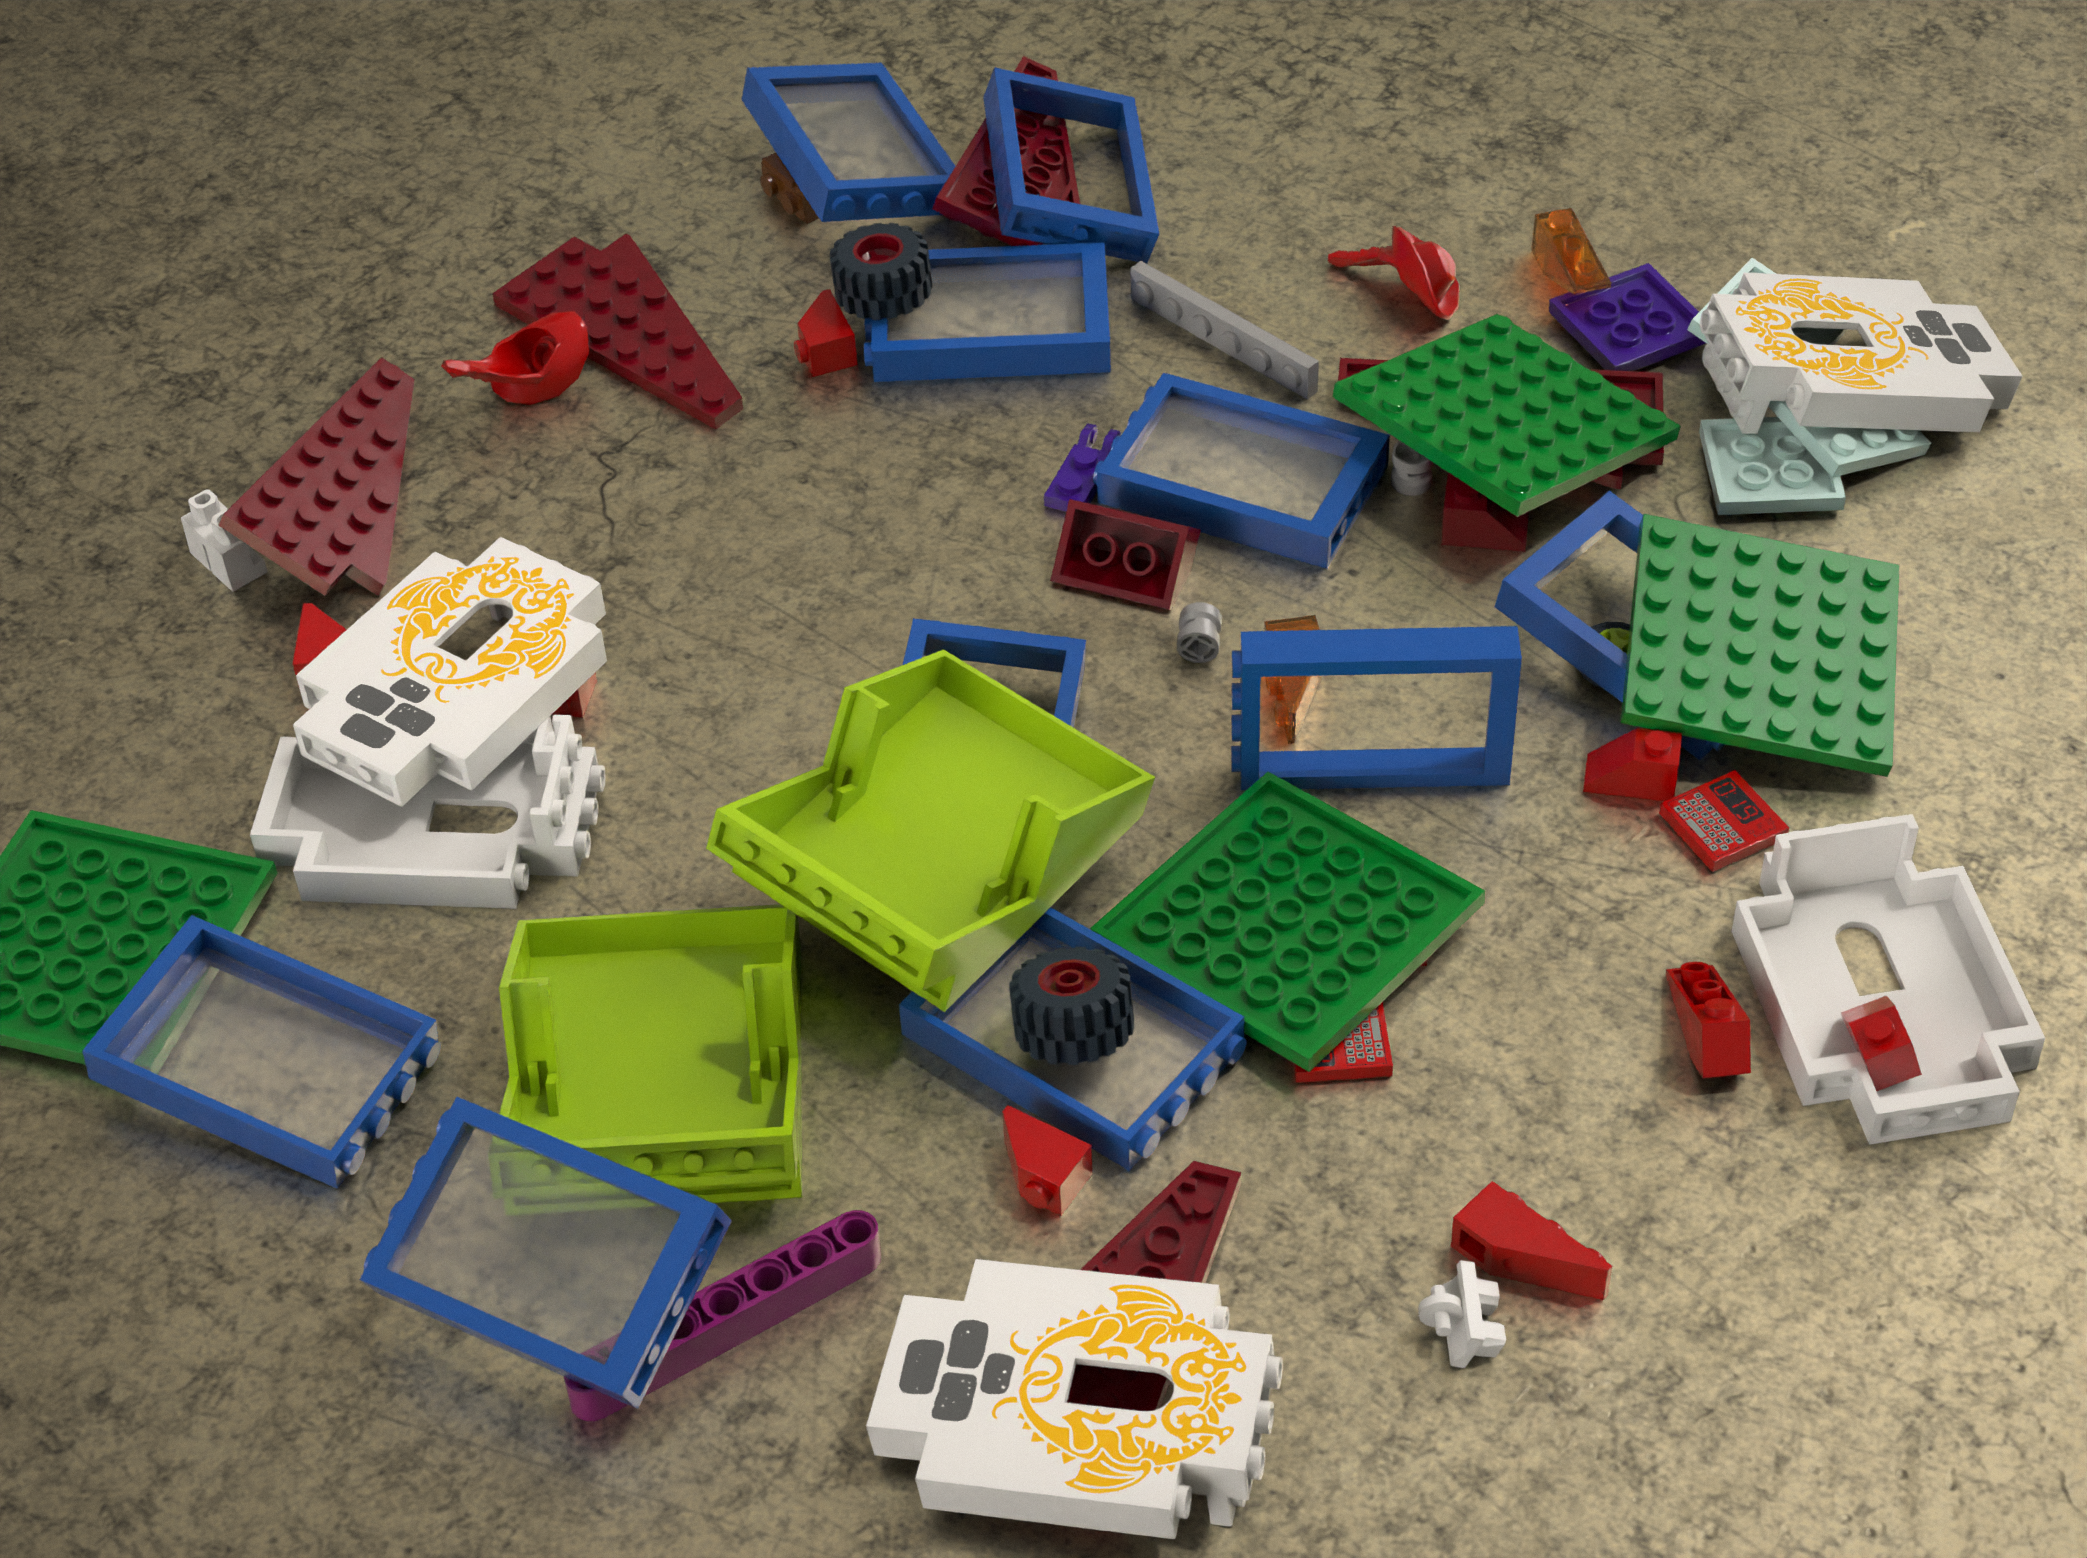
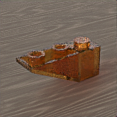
[1531,208,1611,294]
[1264,615,1323,744]

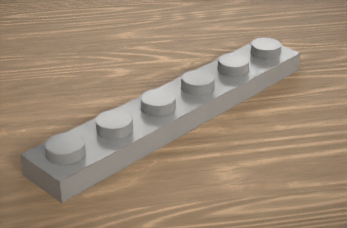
[1130,261,1319,399]

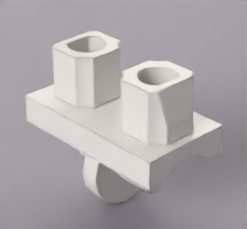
[1418,1260,1506,1368]

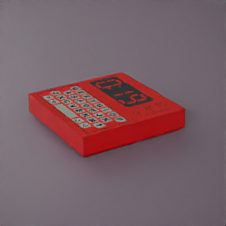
[1659,770,1789,872]
[1294,1002,1393,1083]

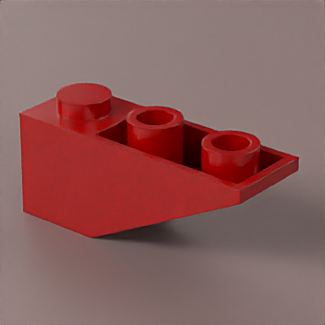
[1666,962,1751,1078]
[1451,1181,1613,1300]

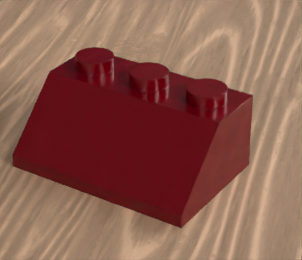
[1441,472,1529,552]
[1050,499,1201,610]

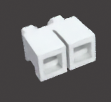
[181,489,268,592]

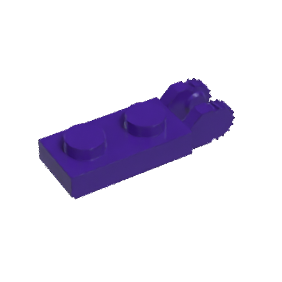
[1044,423,1121,511]

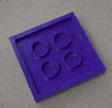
[1548,263,1706,371]

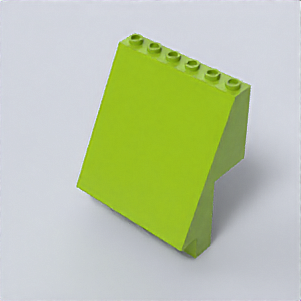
[706,649,1155,1012]
[489,904,802,1216]

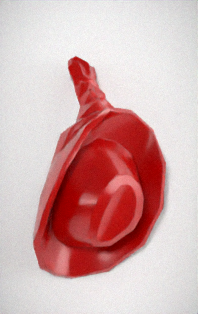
[1327,226,1460,320]
[441,311,589,405]

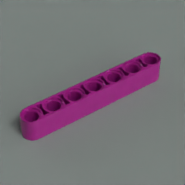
[564,1210,881,1421]

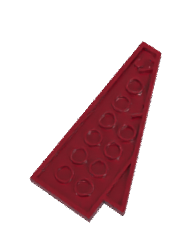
[932,56,1080,246]
[492,233,743,430]

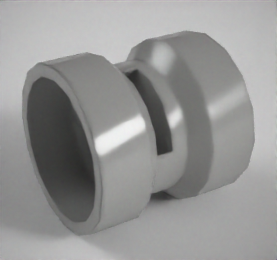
[1391,441,1433,496]
[1177,602,1222,663]

